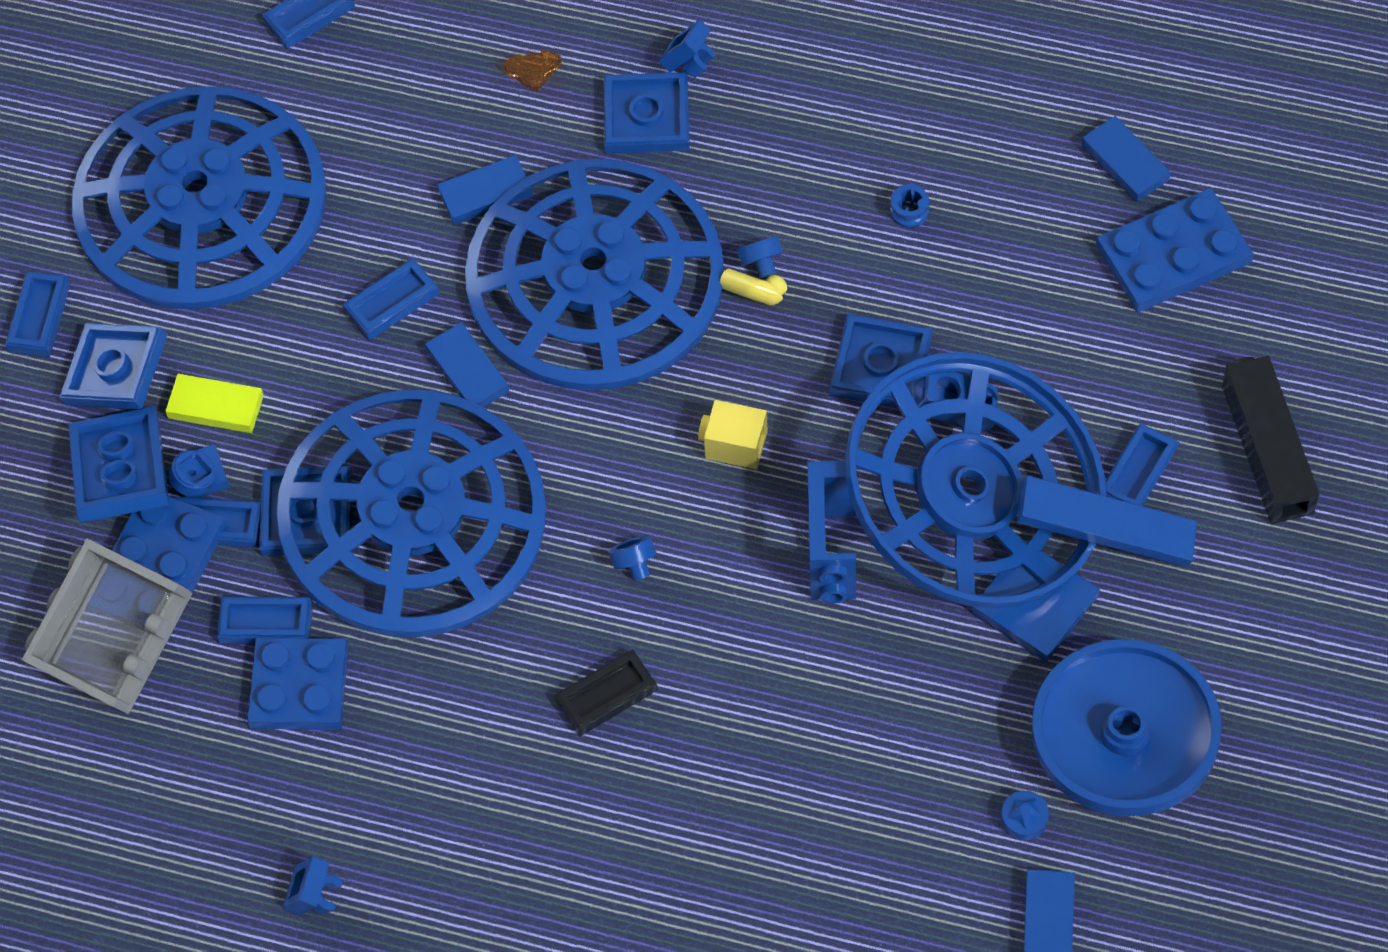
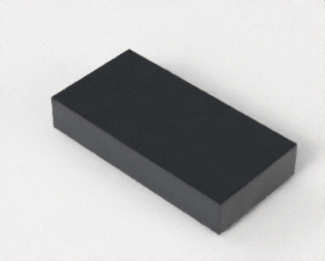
[555,649,658,737]

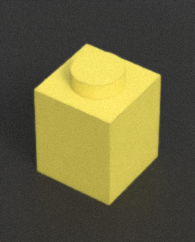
[698,400,768,470]

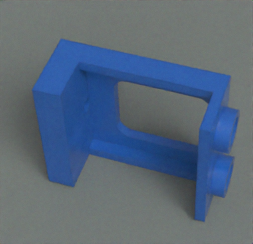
[808,461,856,604]

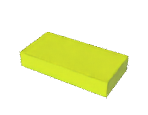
[165,374,264,433]

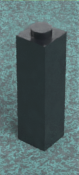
[1222,356,1319,524]

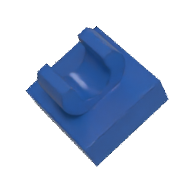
[659,19,715,78]
[282,856,343,916]

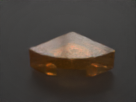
[503,51,562,93]

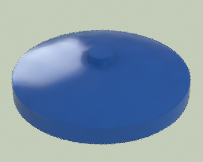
[1032,639,1222,816]

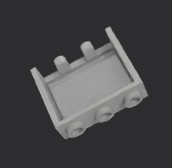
[22,538,193,714]

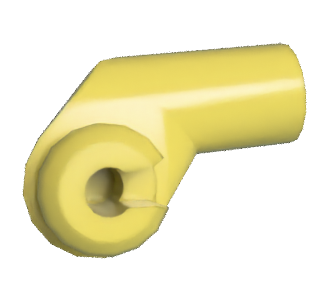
[720,269,787,306]

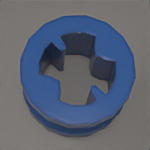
[890,184,929,228]

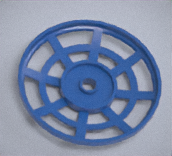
[72,86,326,310]
[465,159,724,390]
[845,352,1106,608]
[276,390,546,637]

